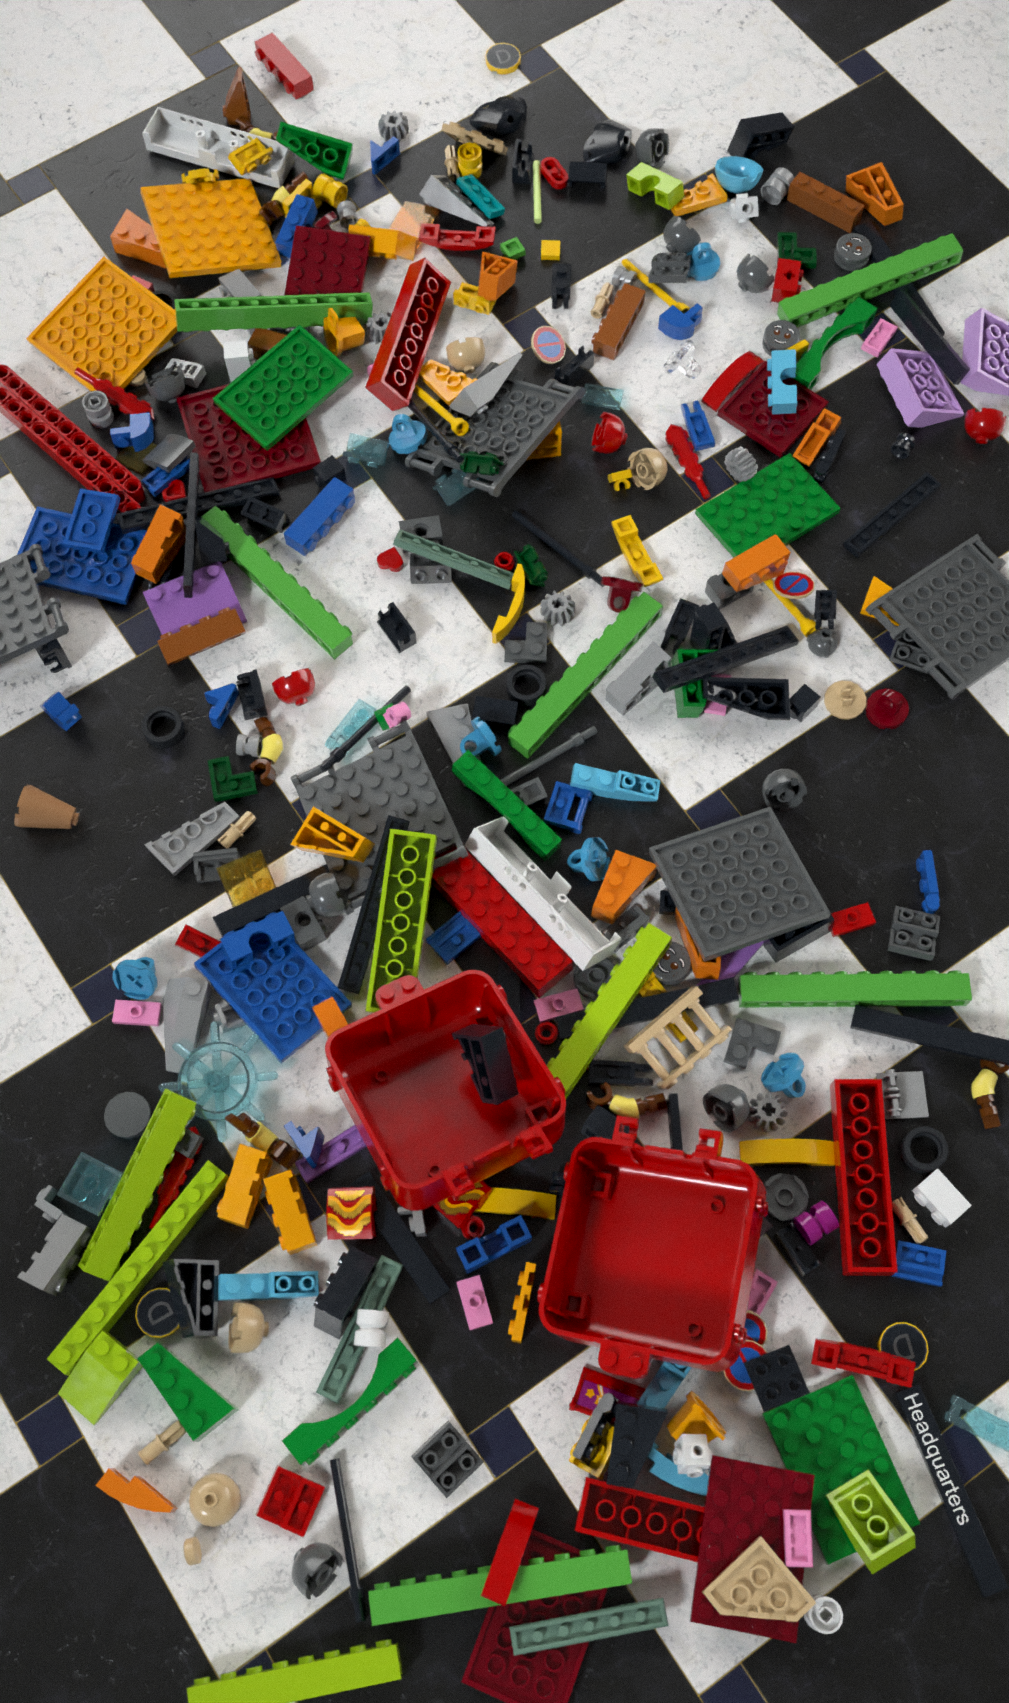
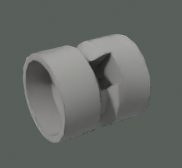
[760,167,794,205]
[82,391,114,429]

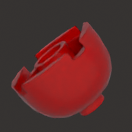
[965,408,1007,444]
[592,412,627,454]
[272,668,315,707]

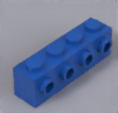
[283,477,355,556]

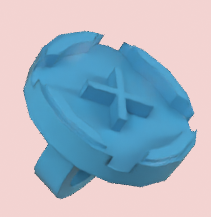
[687,242,720,281]
[389,414,428,454]
[460,717,502,757]
[567,837,610,881]
[113,957,158,1000]
[761,1053,806,1098]

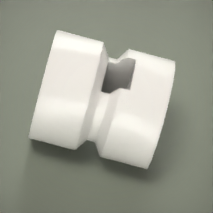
[354,1309,389,1348]
[804,1594,843,1634]

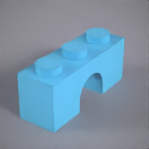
[767,349,797,414]

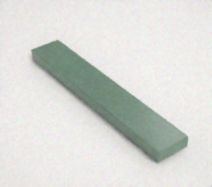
[393,529,514,589]
[316,1255,404,1404]
[509,1597,669,1656]

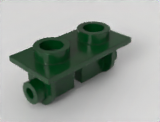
[459,451,504,476]
[514,544,548,587]

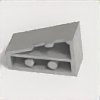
[219,269,269,336]
[605,641,672,716]
[18,1214,92,1296]

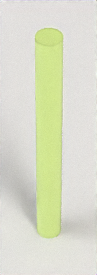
[533,160,542,224]

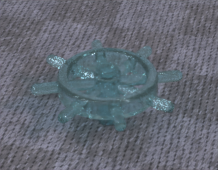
[159,1022,278,1142]

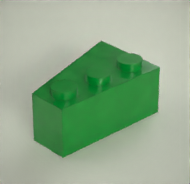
[671,649,717,718]

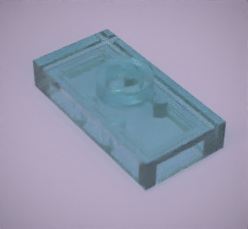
[581,383,624,410]

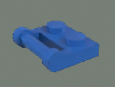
[544,781,593,834]

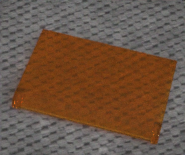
[389,201,439,254]

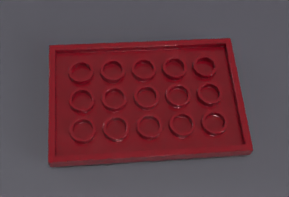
[690,1455,815,1643]
[461,1529,608,1703]

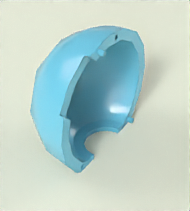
[715,156,763,194]

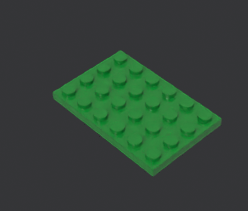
[213,324,354,451]
[695,453,841,558]
[762,1375,920,1565]

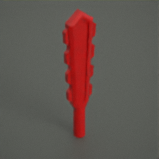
[74,367,155,421]
[665,424,711,499]
[149,1126,202,1229]

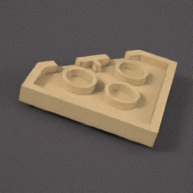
[441,121,508,156]
[702,1536,816,1622]

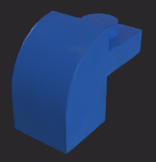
[658,303,703,340]
[110,412,154,452]
[40,691,82,731]

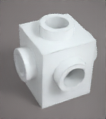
[729,193,759,223]
[673,1434,712,1478]

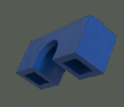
[275,194,318,258]
[220,911,295,970]
[456,1215,532,1274]

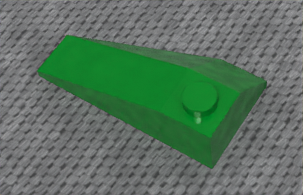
[276,122,353,180]

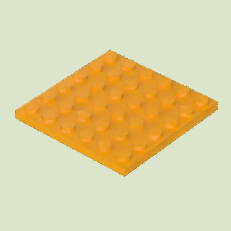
[141,178,282,278]
[26,256,177,404]

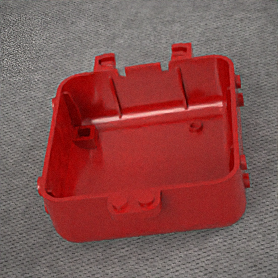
[325,970,566,1211]
[537,1115,768,1379]

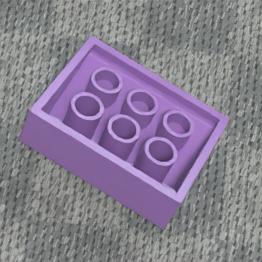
[143,562,247,635]

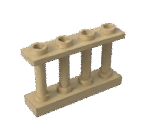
[623,986,732,1090]

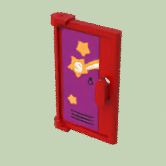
[569,1366,645,1425]

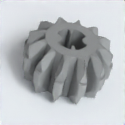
[378,110,409,142]
[366,311,391,345]
[724,446,758,482]
[540,590,575,626]
[748,1092,788,1132]

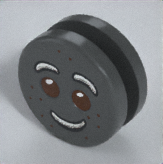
[834,233,871,271]
[762,320,800,356]
[653,942,691,986]

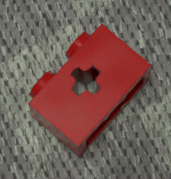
[771,258,803,302]

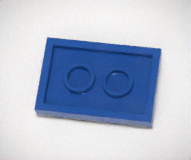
[63,488,121,554]

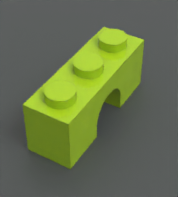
[626,162,684,210]

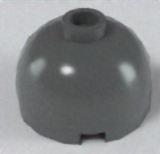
[635,128,670,168]
[663,216,701,254]
[736,253,775,293]
[144,366,186,403]
[762,769,807,811]
[305,872,345,918]
[703,1084,750,1133]
[292,1542,343,1599]

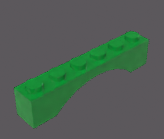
[793,297,877,390]
[452,750,562,861]
[282,1337,418,1466]

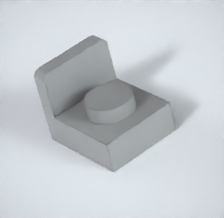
[397,1207,427,1237]

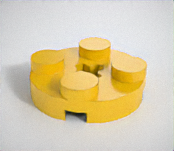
[181,169,219,184]

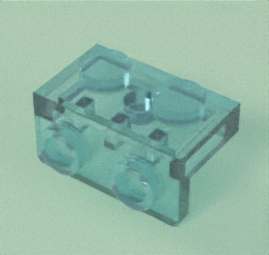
[342,433,390,469]
[432,468,479,506]

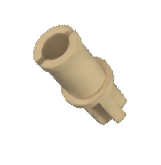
[445,145,460,181]
[590,282,614,319]
[217,811,256,849]
[892,1197,928,1244]
[138,1421,186,1465]

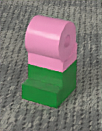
[374,702,411,731]

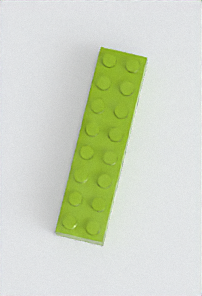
[366,829,437,1012]

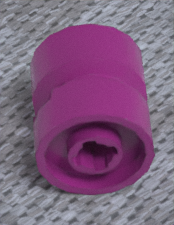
[793,1200,839,1245]

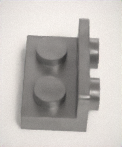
[410,553,452,584]

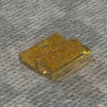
[216,850,276,907]

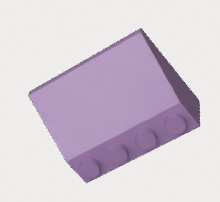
[961,307,1009,396]
[877,348,964,428]

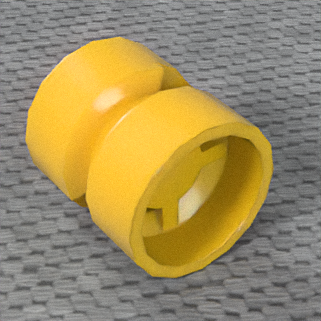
[458,142,482,179]
[313,174,348,208]

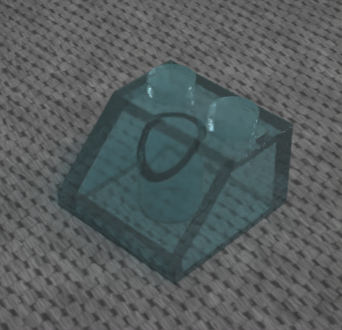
[57,1152,123,1217]

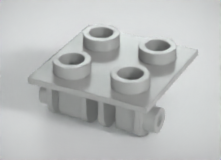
[876,1069,929,1119]

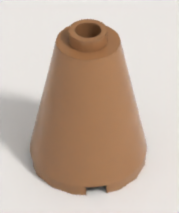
[14,784,79,829]

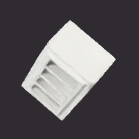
[165,358,206,389]

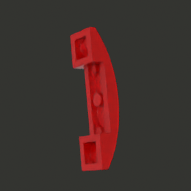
[419,223,496,251]
[701,351,764,412]
[811,1339,916,1388]
[481,1499,539,1606]

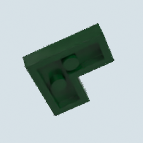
[777,232,817,268]
[207,756,258,802]

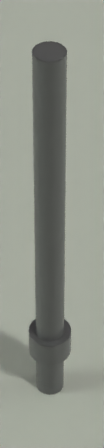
[500,726,598,786]

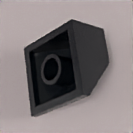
[195,516,231,564]

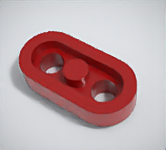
[540,157,568,189]

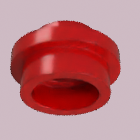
[494,552,515,571]
[535,1022,558,1045]
[461,1216,485,1240]

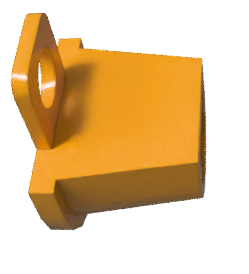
[323,308,365,357]
[666,1391,726,1443]

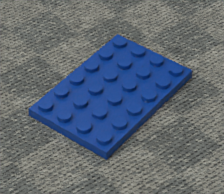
[17,506,147,605]
[194,940,352,1064]

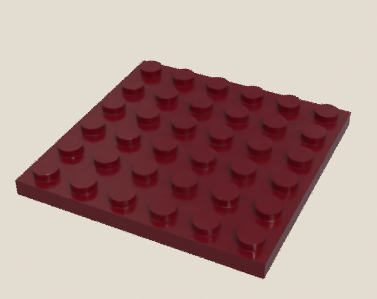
[176,384,321,493]

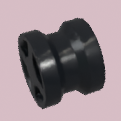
[890,433,916,459]
[549,1172,566,1196]

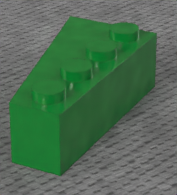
[137,1343,239,1442]

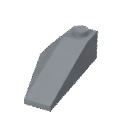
[419,175,494,227]
[449,352,522,417]
[163,977,213,1076]

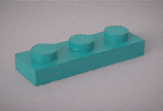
[456,174,505,219]

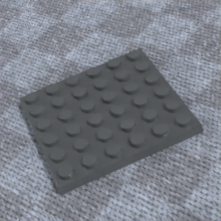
[649,807,830,962]

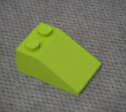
[58,1331,143,1425]
[826,1470,915,1574]

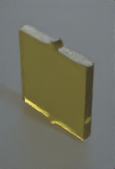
[115,442,157,475]

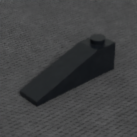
[703,677,791,720]

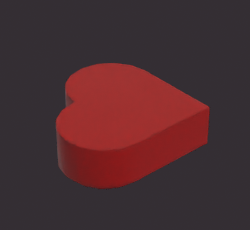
[162,480,186,502]
[377,546,403,572]

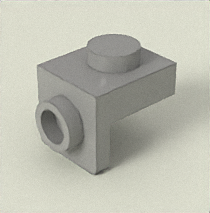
[213,1004,246,1033]
[34,1185,69,1224]

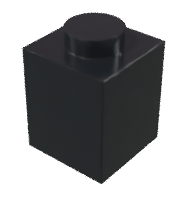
[313,455,346,488]
[790,684,821,722]

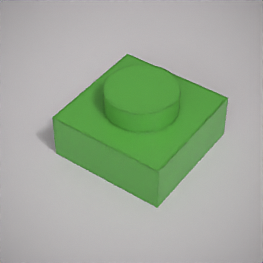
[500,237,525,260]

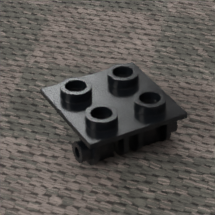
[744,1345,810,1412]

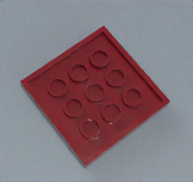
[284,225,372,295]
[717,361,829,458]

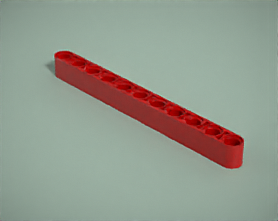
[0,364,145,504]
[0,387,141,514]

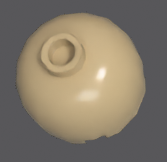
[446,337,485,374]
[628,448,667,490]
[228,1302,269,1353]
[189,1473,241,1527]

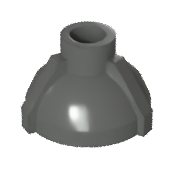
[806,628,838,658]

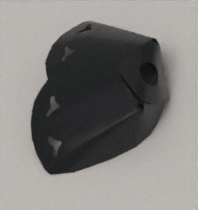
[469,95,527,136]
[583,119,632,165]

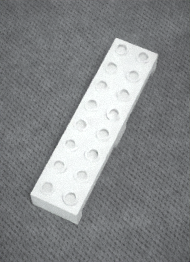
[142,107,295,188]
[464,816,622,971]

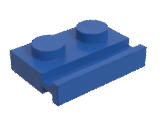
[426,911,481,965]
[892,1240,946,1287]

